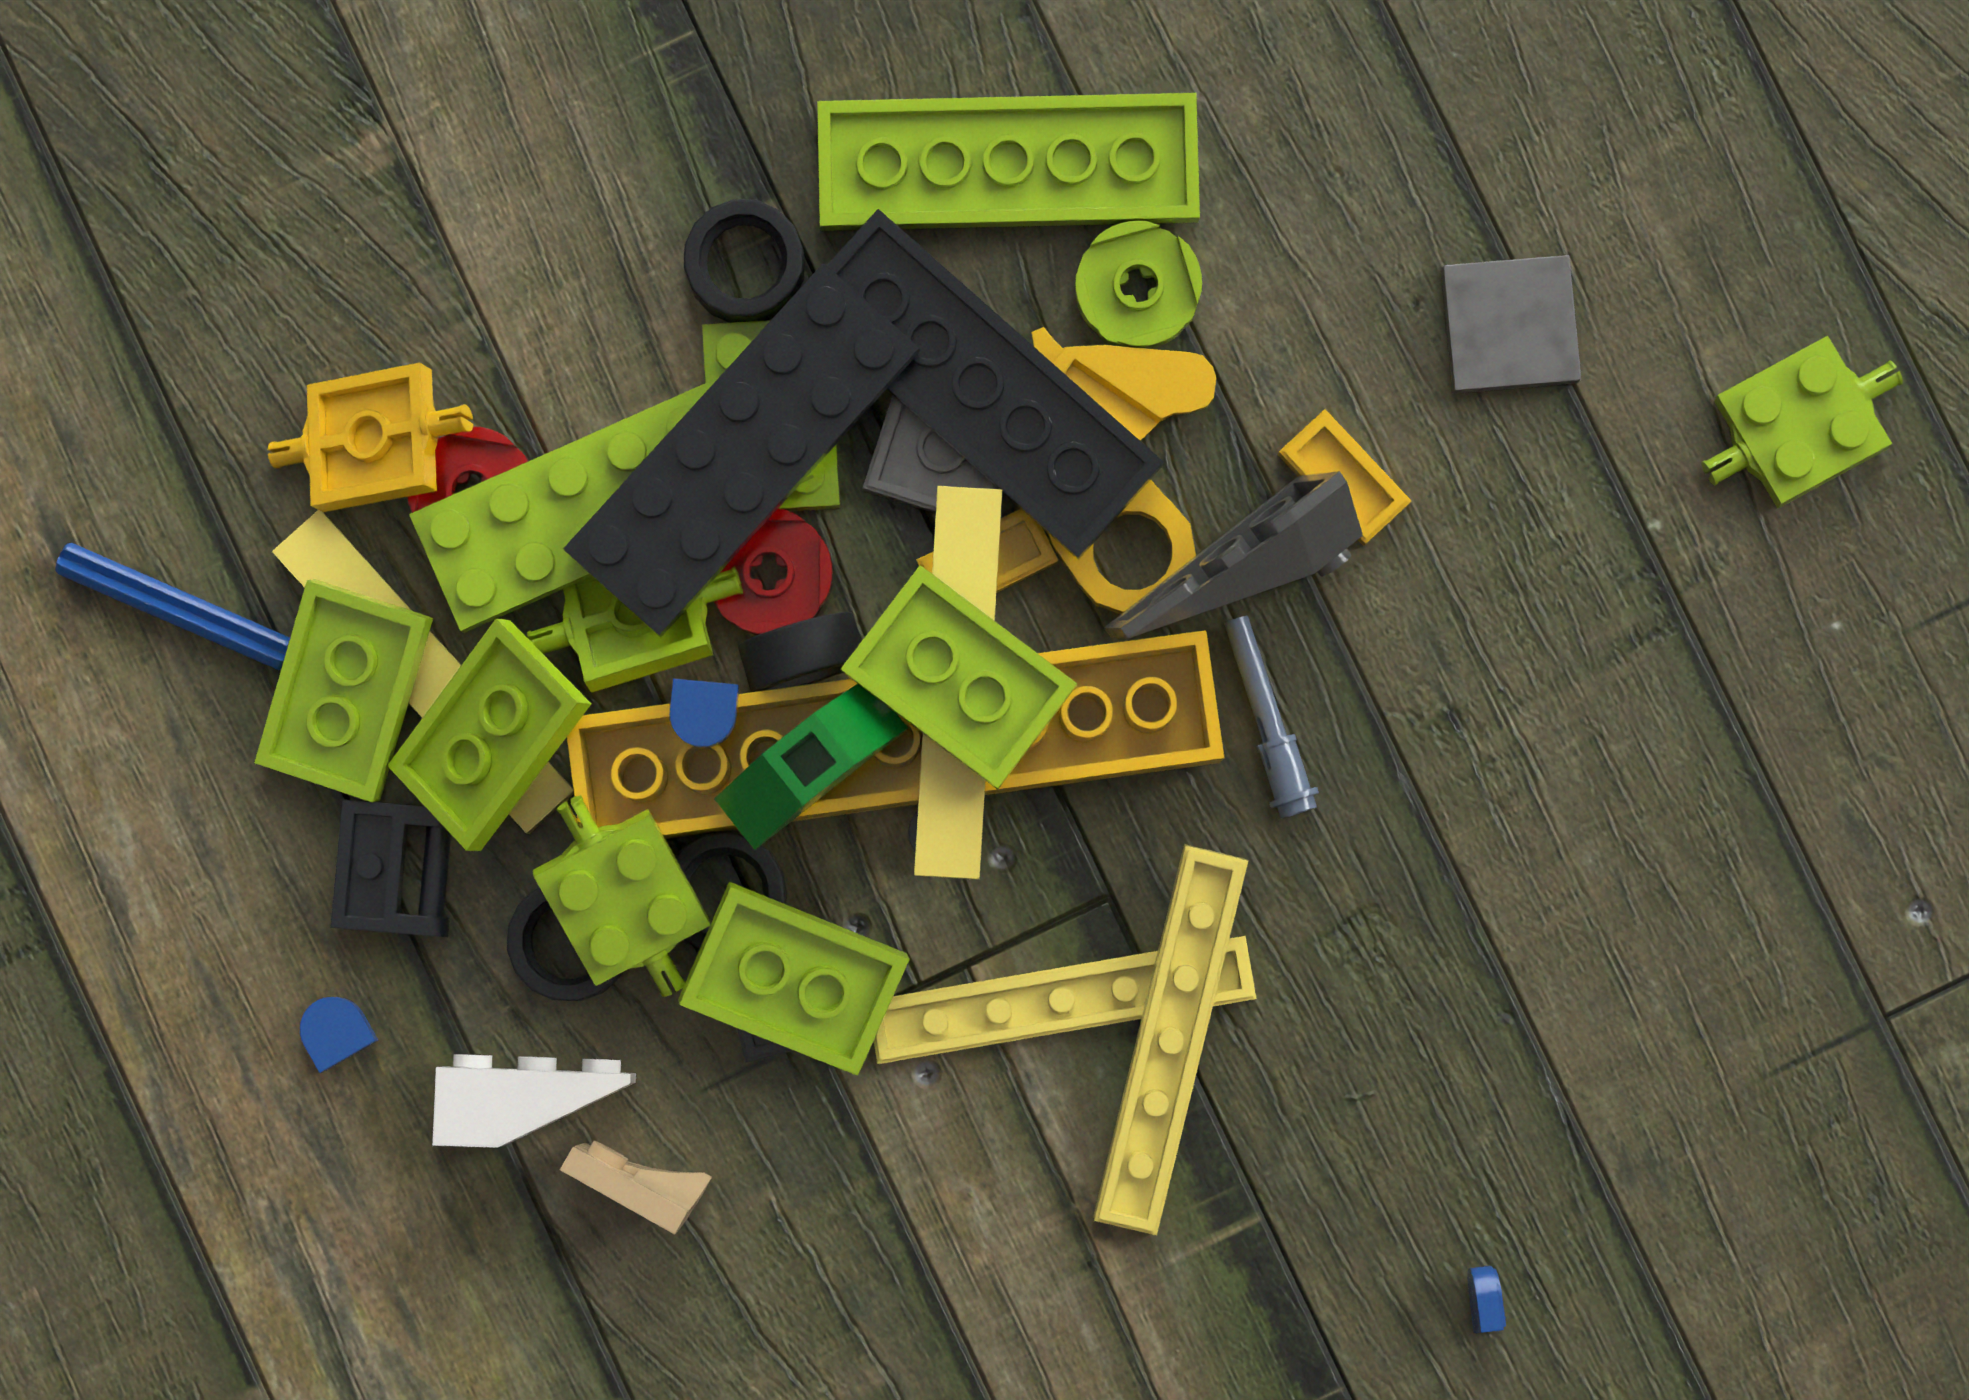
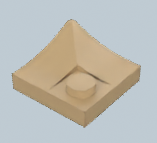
[560,1141,712,1234]

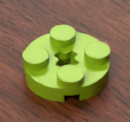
[1075,221,1202,349]

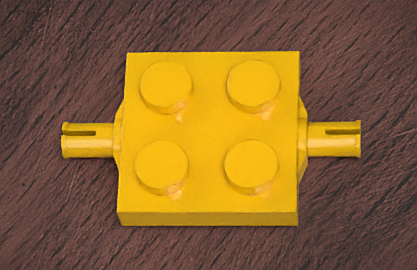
[267,362,473,512]

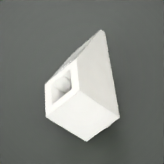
[432,1054,636,1148]

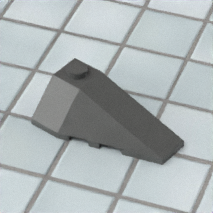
[1104,471,1363,639]

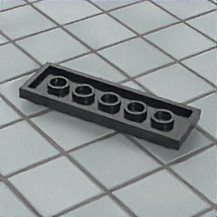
[827,209,1164,560]
[563,263,920,637]

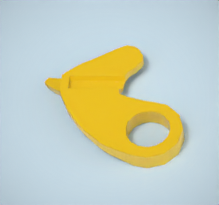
[1031,327,1216,614]

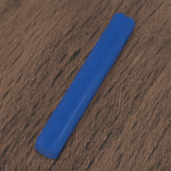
[55,543,290,670]

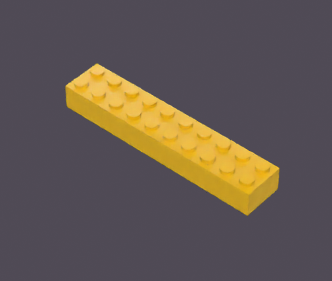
[567,630,1224,839]

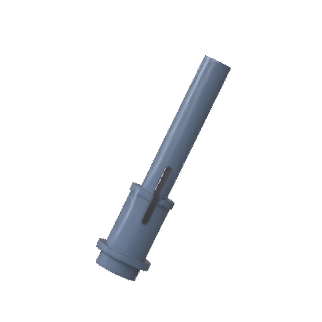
[1224,616,1319,819]

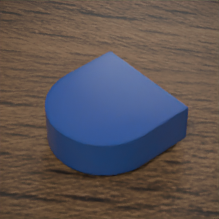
[670,678,739,748]
[300,997,379,1073]
[1468,1266,1506,1333]

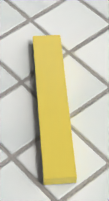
[914,486,1002,880]
[272,510,574,834]
[1093,844,1248,1236]
[874,936,1257,1064]

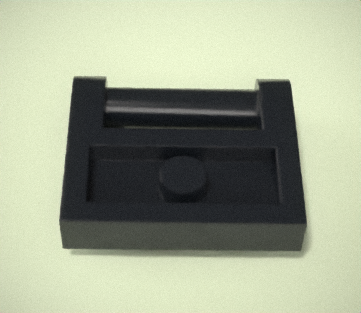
[330,800,451,938]

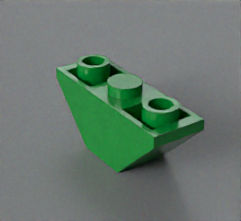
[714,684,908,850]

